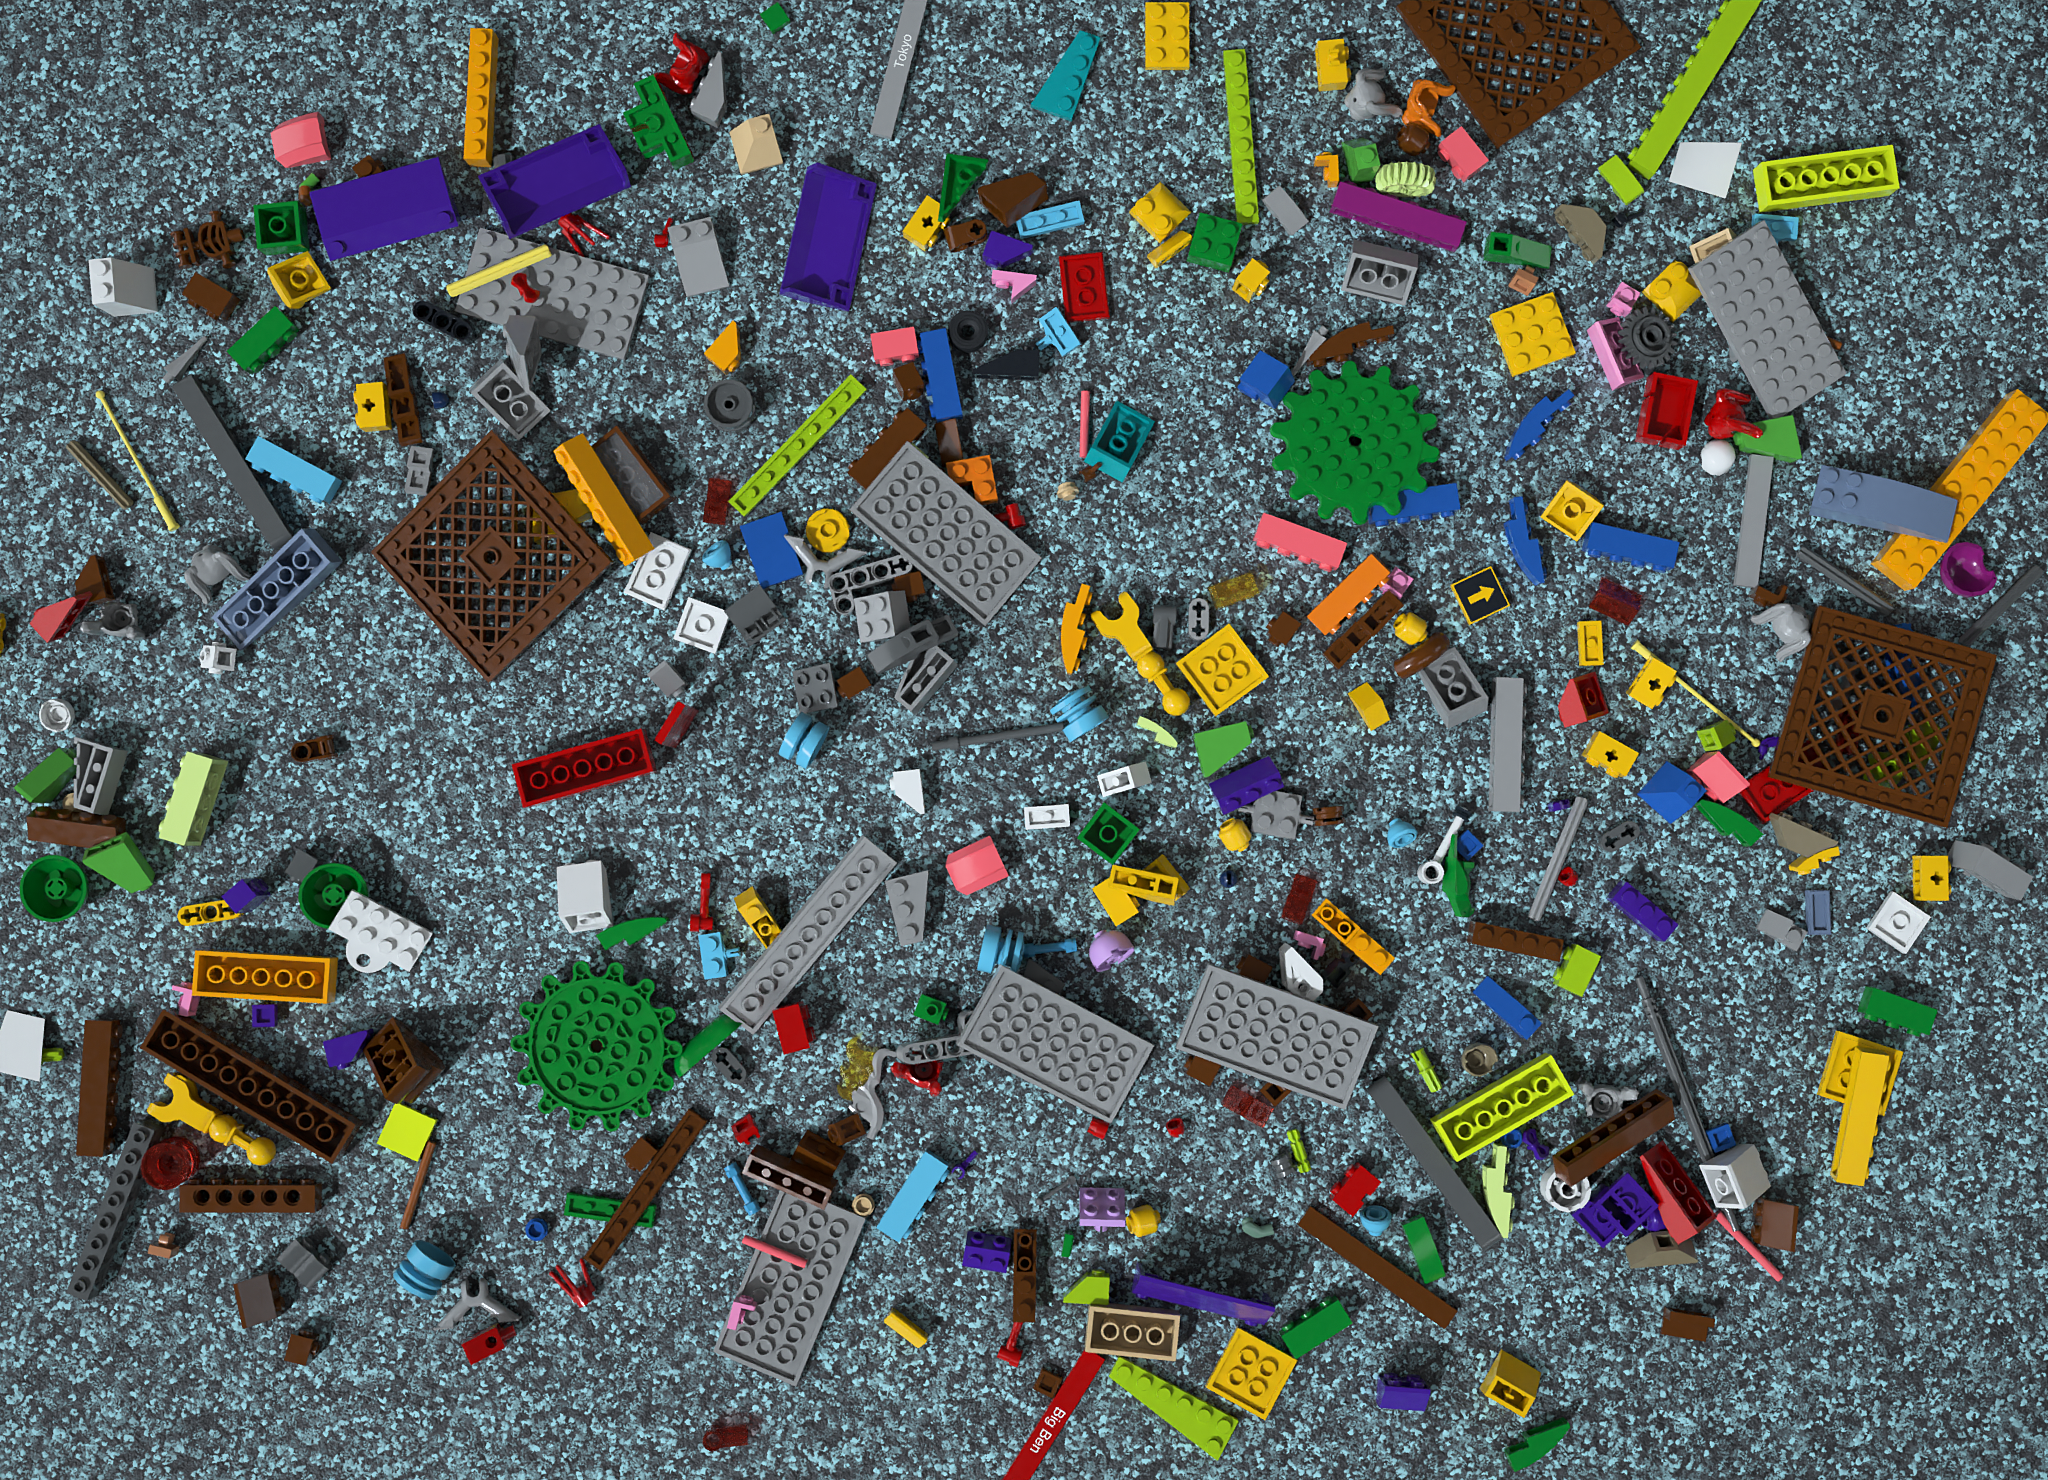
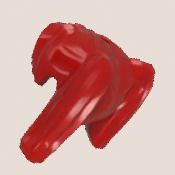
[654,33,710,95]
[1704,388,1763,439]
[890,1051,944,1097]

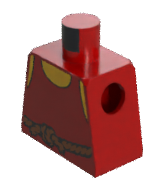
[461,1323,517,1365]

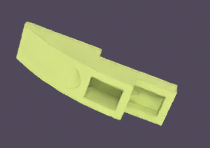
[1482,1143,1515,1238]

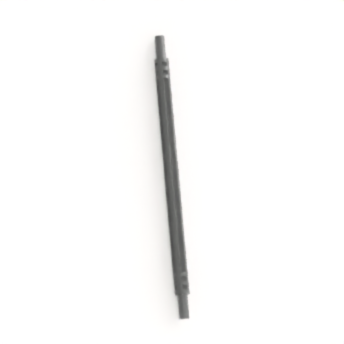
[1635,975,1740,1232]

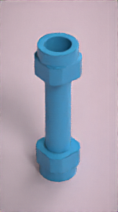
[1023,938,1077,958]
[724,1161,761,1216]

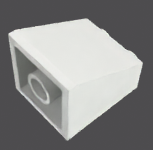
[89,258,158,317]
[557,860,613,933]
[1699,1144,1771,1209]

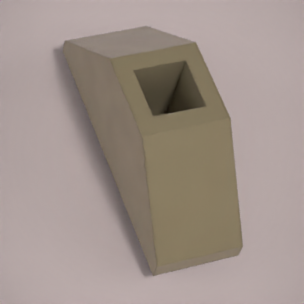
[1554,204,1606,265]
[1769,812,1838,858]
[1625,1231,1698,1269]

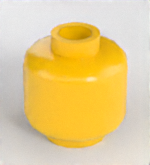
[1393,612,1428,645]
[1218,818,1252,852]
[1126,1205,1161,1237]

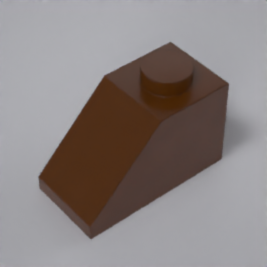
[75,555,115,607]

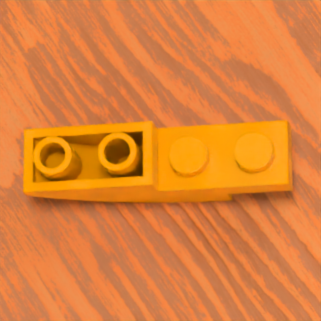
[1061,584,1093,675]
[1312,899,1395,976]

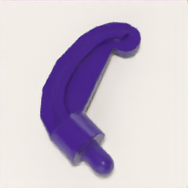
[1758,737,1779,760]

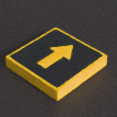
[1450,566,1510,625]

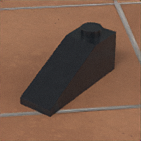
[972,346,1040,381]

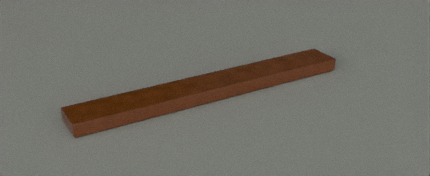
[583,1108,708,1271]
[1297,1205,1458,1329]

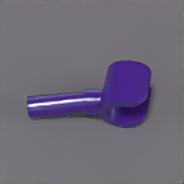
[952,1150,978,1179]

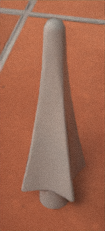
[1291,326,1329,377]
[162,336,208,384]

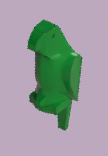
[1442,834,1475,917]

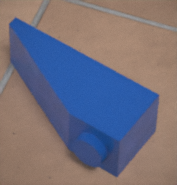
[1472,976,1542,1040]

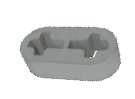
[1188,598,1209,641]

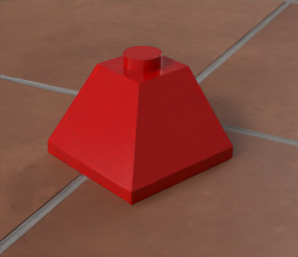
[1558,671,1609,728]

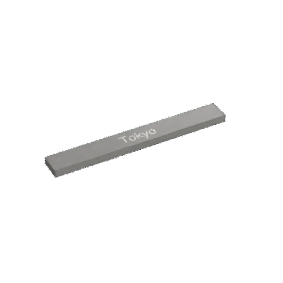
[870,0,928,140]

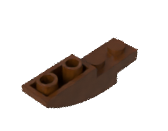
[1307,322,1395,368]
[1013,1229,1037,1323]

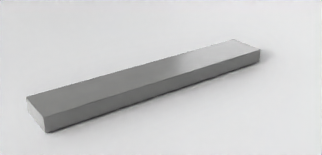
[1733,454,1774,588]

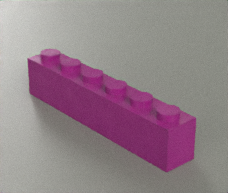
[1329,181,1466,252]

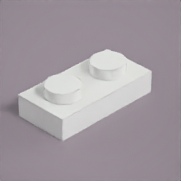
[1024,804,1070,830]

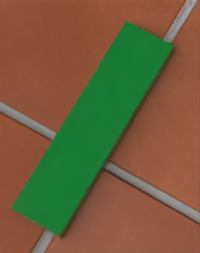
[564,1192,657,1228]

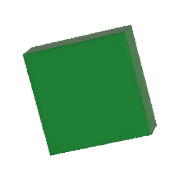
[760,2,791,34]
[1061,1230,1074,1258]

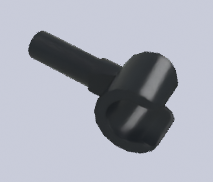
[1612,210,1644,228]

